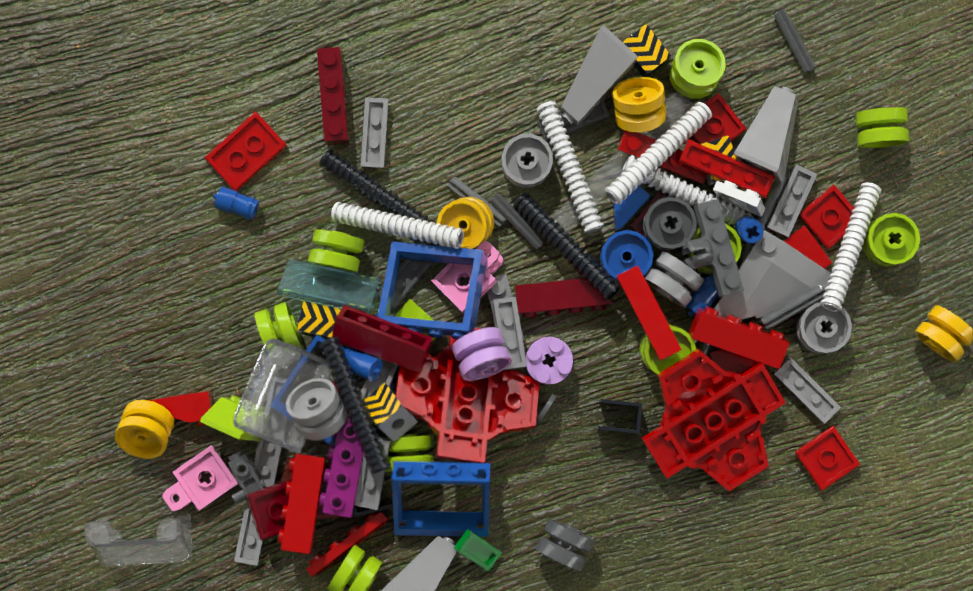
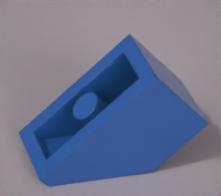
[613,185,650,232]

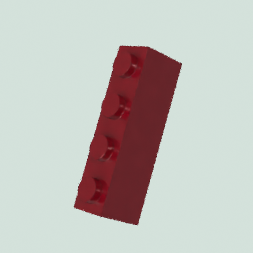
[317,47,350,145]
[515,278,611,318]
[332,305,433,373]

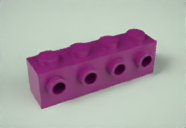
[319,418,363,517]

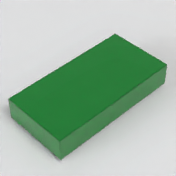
[454,529,502,572]

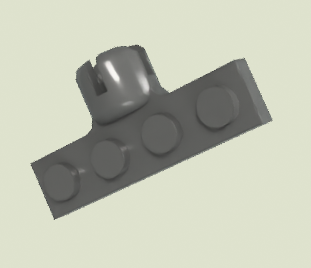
[682,199,744,297]

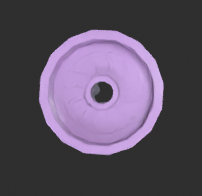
[452,327,512,381]

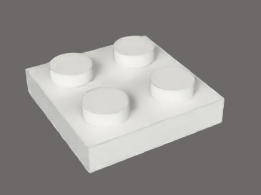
[713,181,765,217]

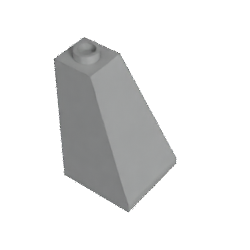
[560,25,638,126]
[734,86,798,184]
[381,536,457,591]

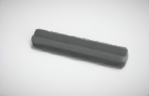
[774,9,815,73]
[447,177,507,227]
[491,193,545,249]
[761,285,826,330]

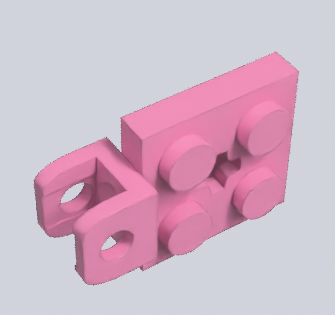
[431,242,504,314]
[163,445,239,511]

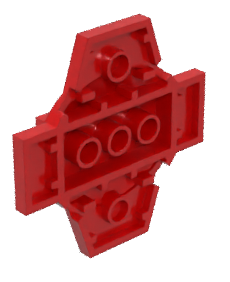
[395,328,539,463]
[641,349,786,491]

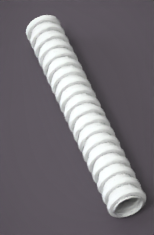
[536,101,604,234]
[605,102,712,204]
[622,155,752,228]
[821,182,881,312]
[331,202,464,249]

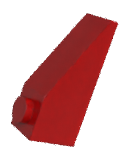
[147,391,214,426]

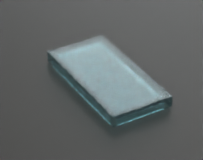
[277,259,380,314]

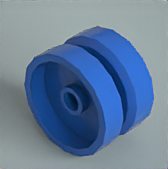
[599,230,653,283]

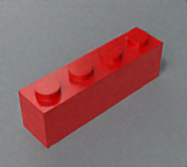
[688,306,790,369]
[278,454,326,554]

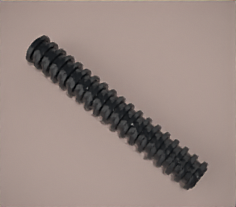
[319,149,434,223]
[513,193,620,300]
[319,337,391,474]

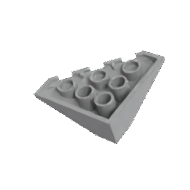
[714,230,831,322]

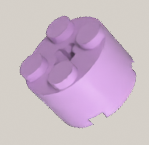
[526,337,573,384]

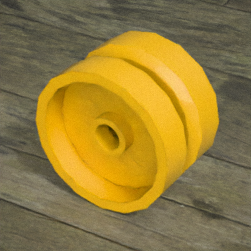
[612,77,667,132]
[437,197,494,249]
[914,305,973,363]
[115,400,174,459]

